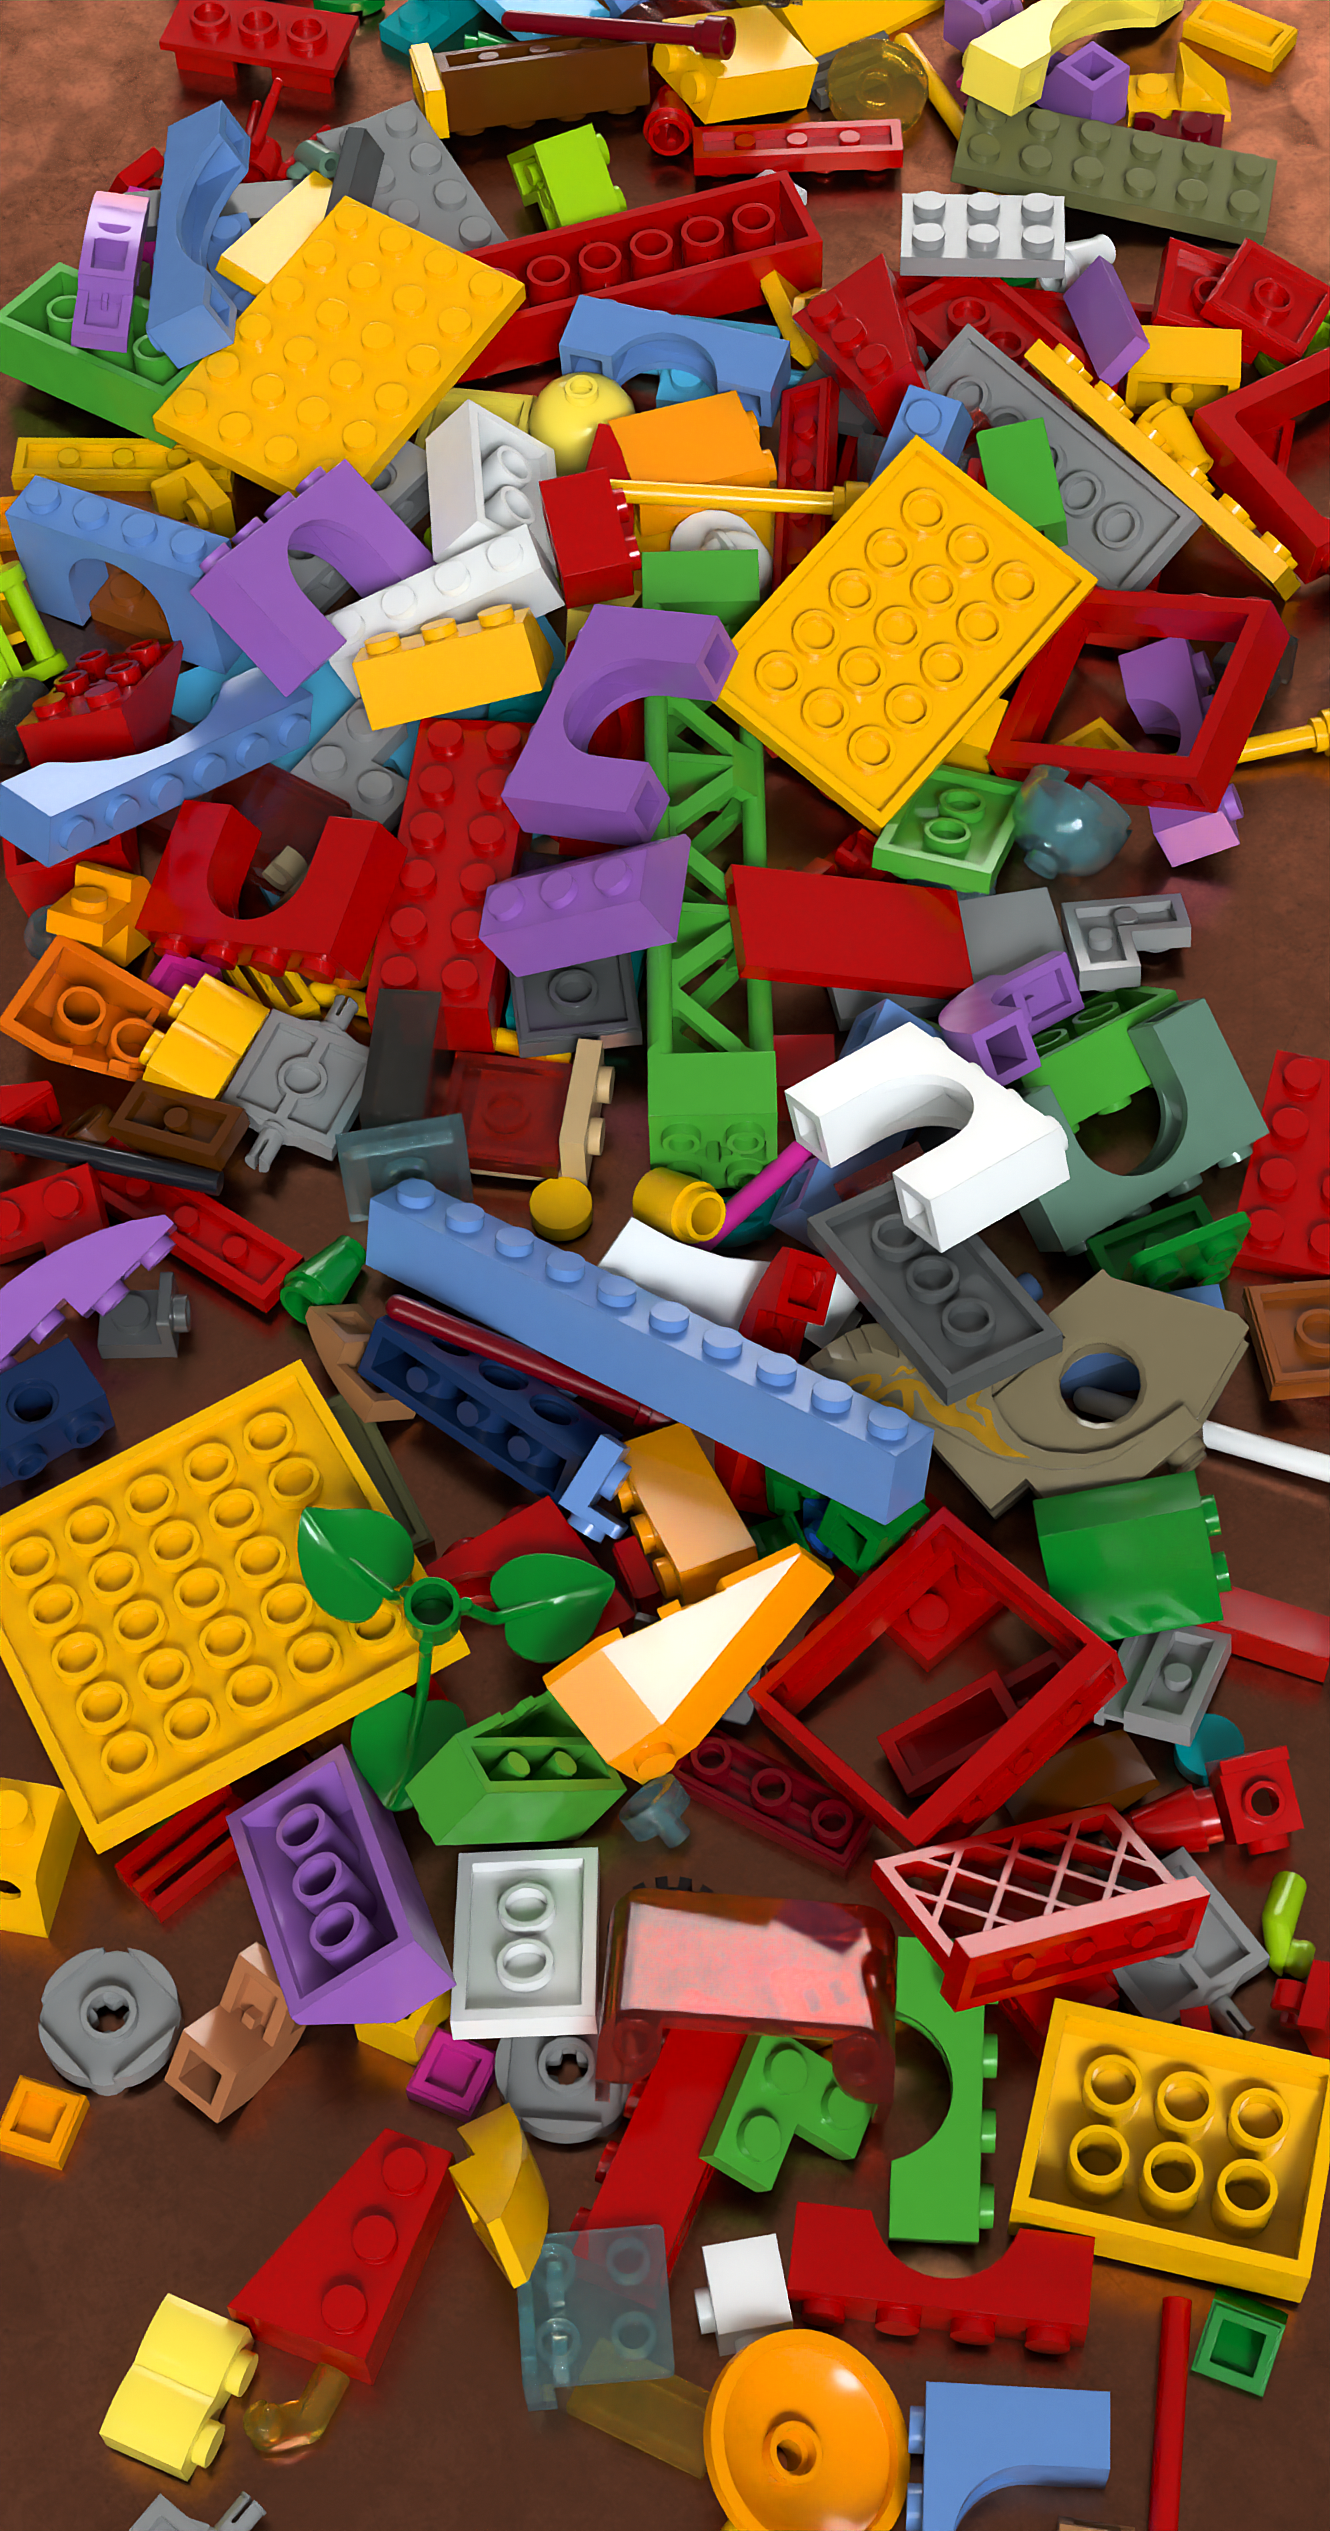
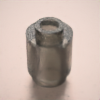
[0,677,49,765]

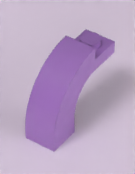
[938,951,1085,1086]

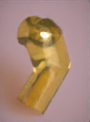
[243,2362,351,2453]

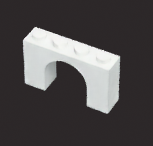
[784,1022,1070,1253]

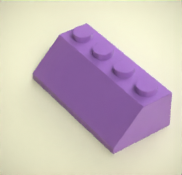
[226,1744,457,2025]

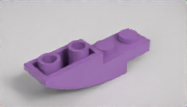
[71,191,150,353]
[0,1215,177,1374]

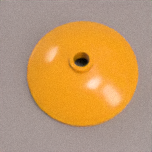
[703,2329,911,2531]

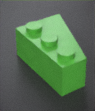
[404,1690,627,1846]

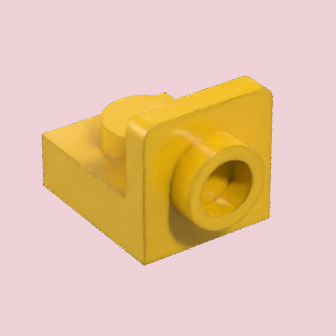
[150,460,237,542]

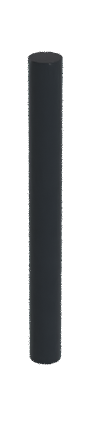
[0,1124,224,1196]

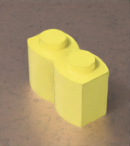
[99,2293,259,2482]

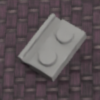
[1094,1626,1232,1747]

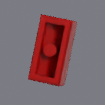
[1196,1586,1330,1683]

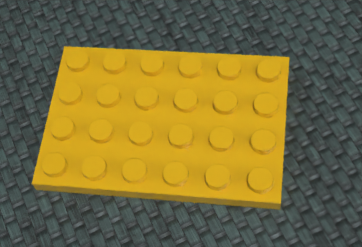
[152,195,526,498]
[711,434,1098,837]

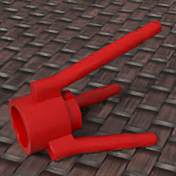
[240,78,331,184]

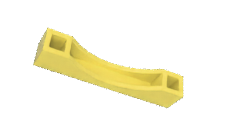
[960,0,1185,117]

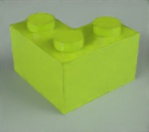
[507,123,627,230]

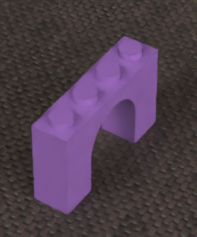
[189,459,438,697]
[501,604,739,846]

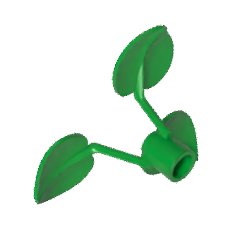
[298,1507,615,1812]

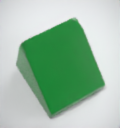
[1191,2288,1288,2397]

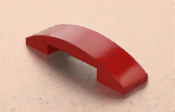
[714,1246,837,1518]

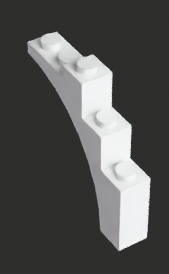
[597,1217,863,1349]

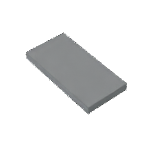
[827,887,1077,1031]

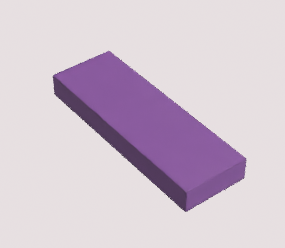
[1063,255,1150,387]

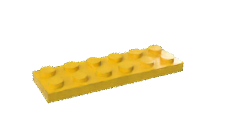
[1024,339,1301,602]

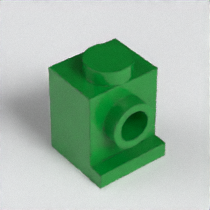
[816,1495,931,1577]

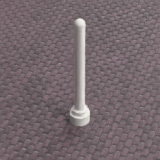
[1073,1386,1330,1483]

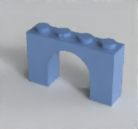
[5,475,243,675]
[906,2381,1110,2531]

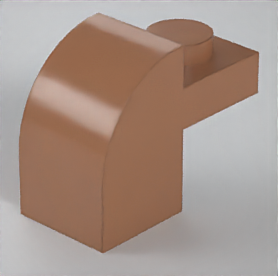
[164,1941,307,2124]

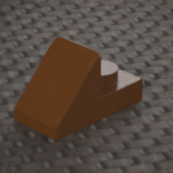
[108,1079,250,1172]

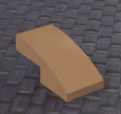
[305,1304,416,1423]

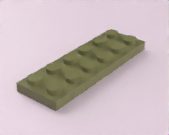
[950,95,1278,246]

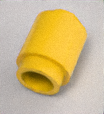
[632,1167,726,1244]

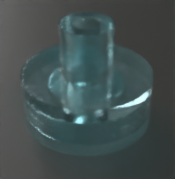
[619,1774,691,1848]

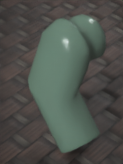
[286,139,340,180]

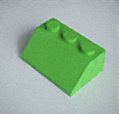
[1007,985,1179,1134]

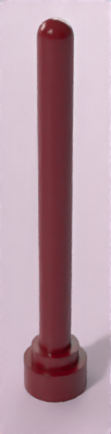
[501,10,736,60]
[385,1294,677,1435]

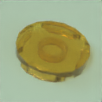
[825,38,929,133]

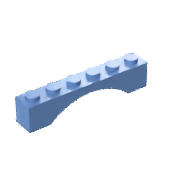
[146,100,251,369]
[0,667,313,868]

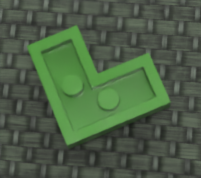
[698,2023,880,2192]

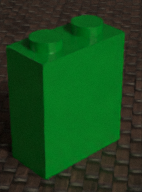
[1033,1470,1232,1642]

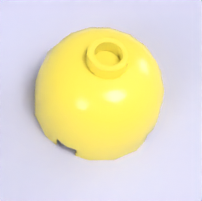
[529,371,636,477]

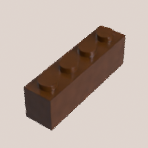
[433,36,651,136]

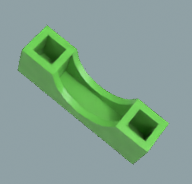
[888,1936,998,2246]

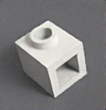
[693,2233,793,2356]

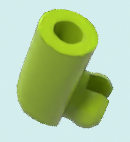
[1261,1871,1316,1979]

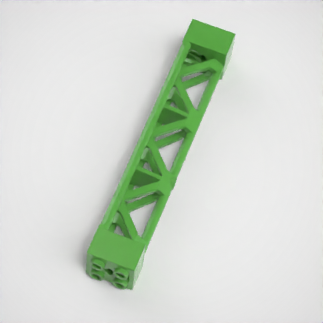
[642,549,778,1190]

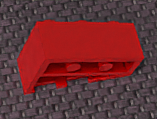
[792,253,931,439]
[226,2128,457,2386]

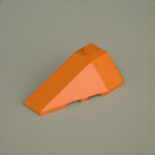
[0,935,236,1101]

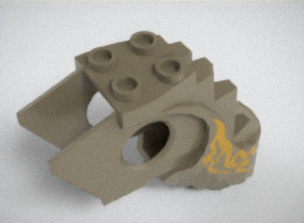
[803,1269,1249,1520]

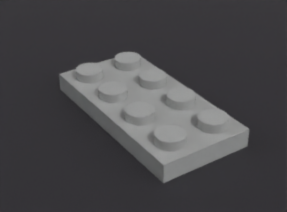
[320,100,509,253]

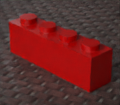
[565,1992,764,2311]

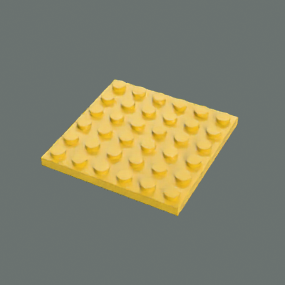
[0,1359,471,1855]

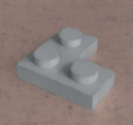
[289,698,408,832]
[1061,893,1192,992]

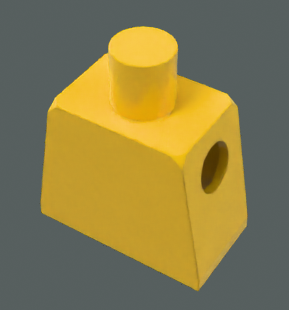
[0,1777,81,1938]

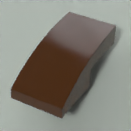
[1004,1728,1161,1852]

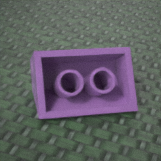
[479,834,691,977]

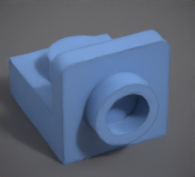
[558,1434,632,1543]

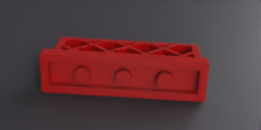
[870,1802,1211,2013]

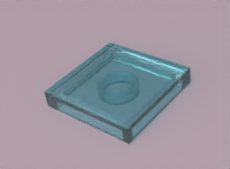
[335,1113,474,1222]

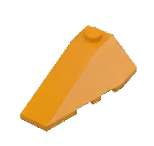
[542,1543,834,1785]

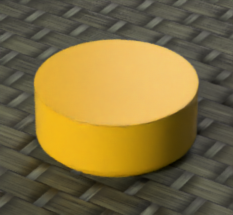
[529,1177,593,1241]

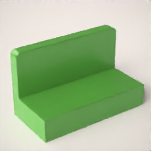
[976,417,1068,547]

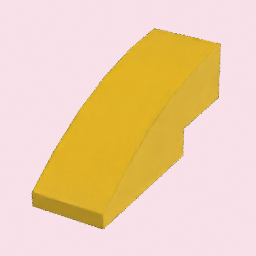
[448,2103,549,2289]

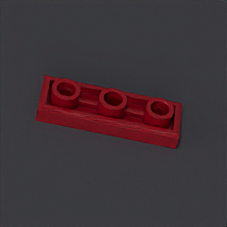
[664,1728,877,1879]

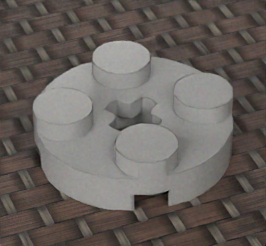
[38,1947,185,2096]
[495,2002,640,2144]

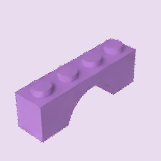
[943,0,1130,125]
[1118,637,1244,868]

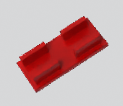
[159,0,360,94]

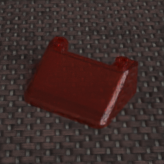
[595,1888,895,2124]

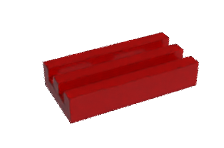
[114,1784,246,1923]

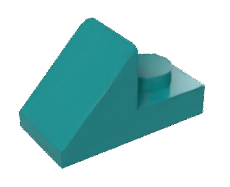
[379,0,483,56]

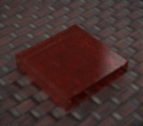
[433,1051,573,1179]

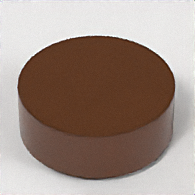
[60,1104,115,1146]

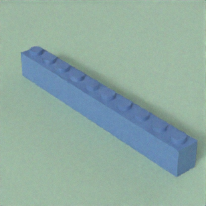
[365,1177,935,1525]

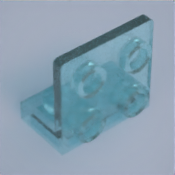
[517,2224,675,2412]

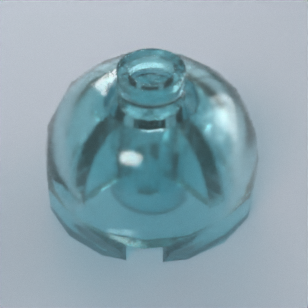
[1012,764,1133,879]

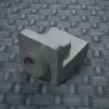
[97,1272,191,1359]

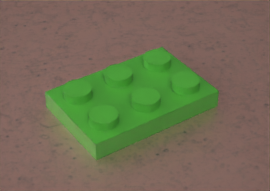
[872,764,1034,895]

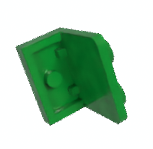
[1084,1195,1252,1293]

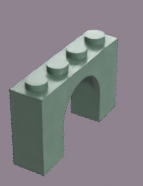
[1017,997,1270,1257]

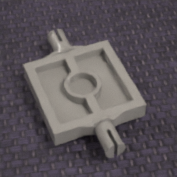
[220,995,385,1173]
[1092,1839,1270,2041]

